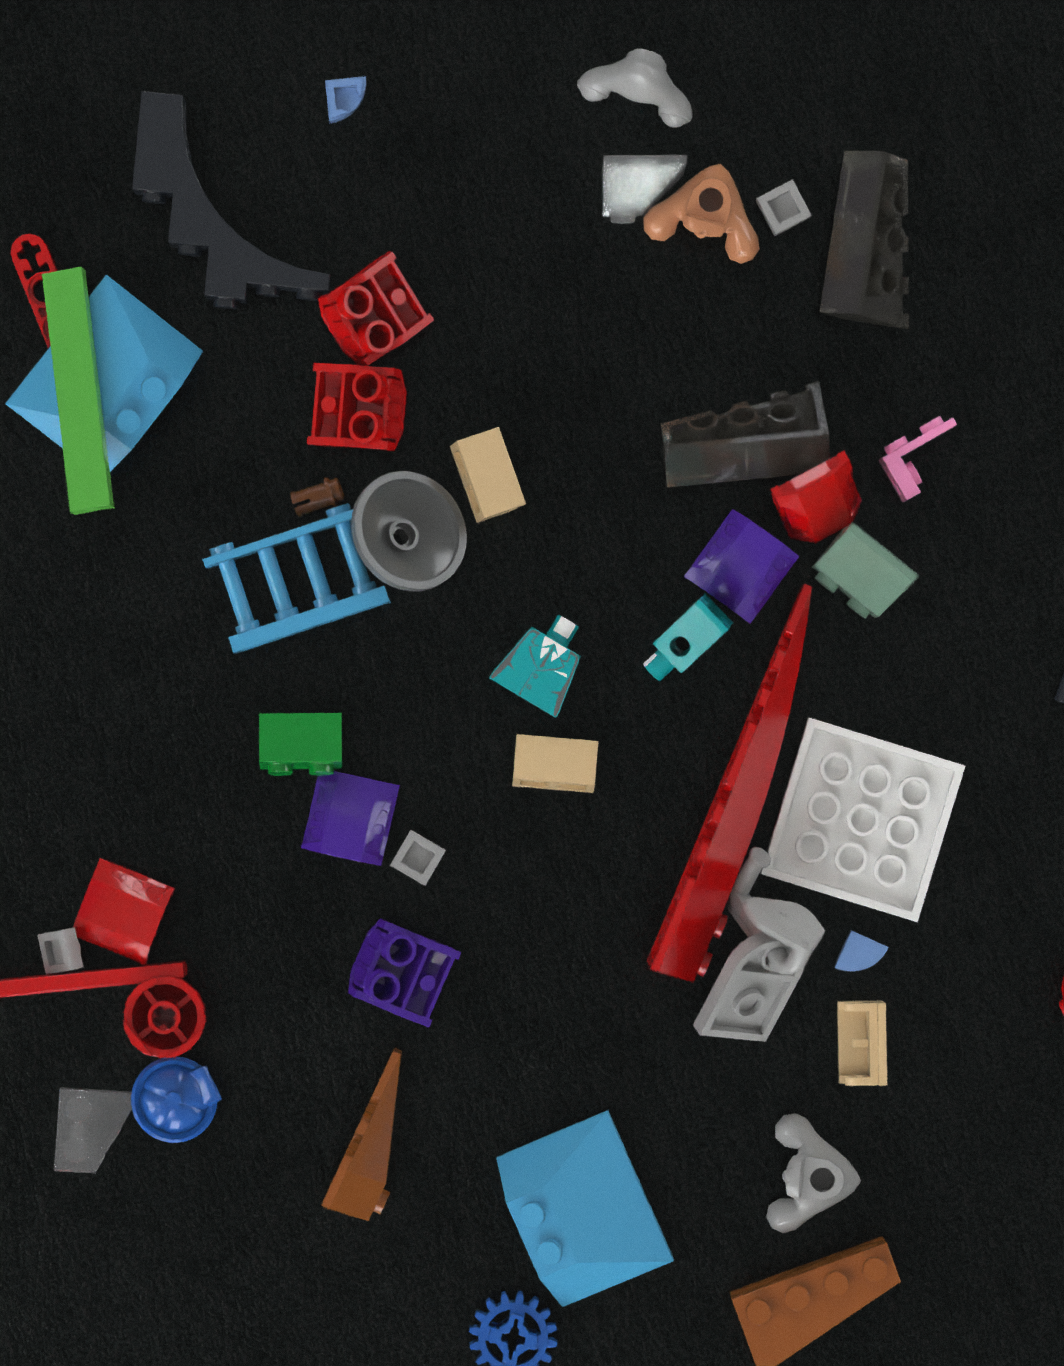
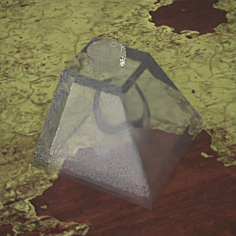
[602,155,687,223]

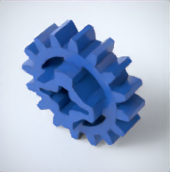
[469,1291,557,1366]

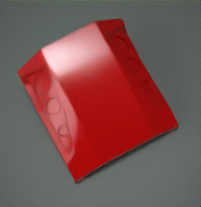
[318,251,434,366]
[307,363,407,451]
[771,451,862,543]
[73,858,175,965]

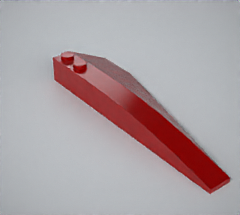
[647,584,812,982]

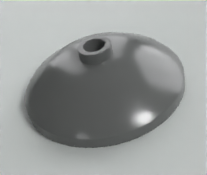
[351,471,467,591]

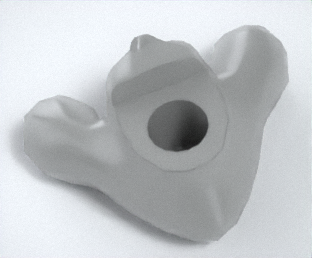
[577,49,692,128]
[766,1113,861,1233]

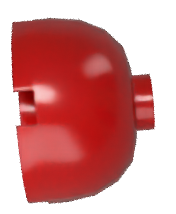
[123,975,206,1058]

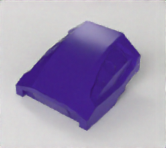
[684,509,799,624]
[301,771,400,866]
[348,918,461,1027]

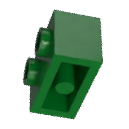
[259,713,342,776]

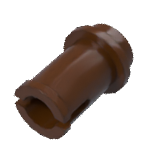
[290,476,345,518]

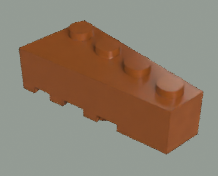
[729,1236,901,1366]

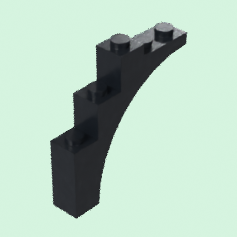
[132,91,332,309]

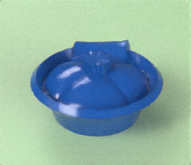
[131,1056,222,1143]

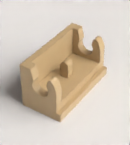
[450,427,526,523]
[512,734,598,793]
[837,1000,887,1086]

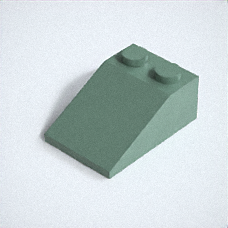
[812,523,918,619]

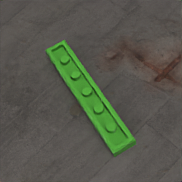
[42,267,114,515]

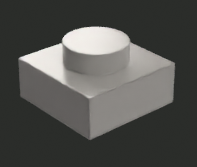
[756,179,812,236]
[390,830,446,885]
[37,927,83,975]

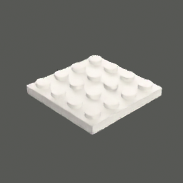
[760,718,965,922]

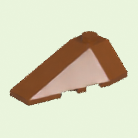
[322,1048,402,1221]

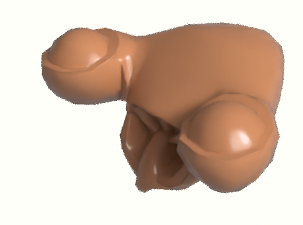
[643,164,760,264]

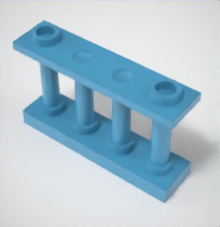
[203,503,391,654]

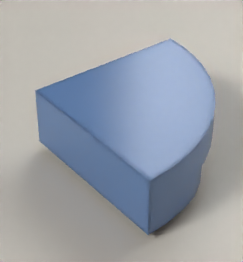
[325,76,366,123]
[834,930,889,971]

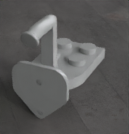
[693,847,825,1042]

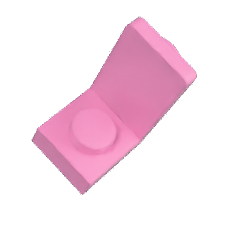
[879,416,957,503]

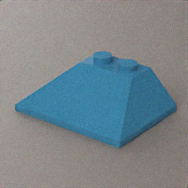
[5,275,203,472]
[496,1110,674,1307]

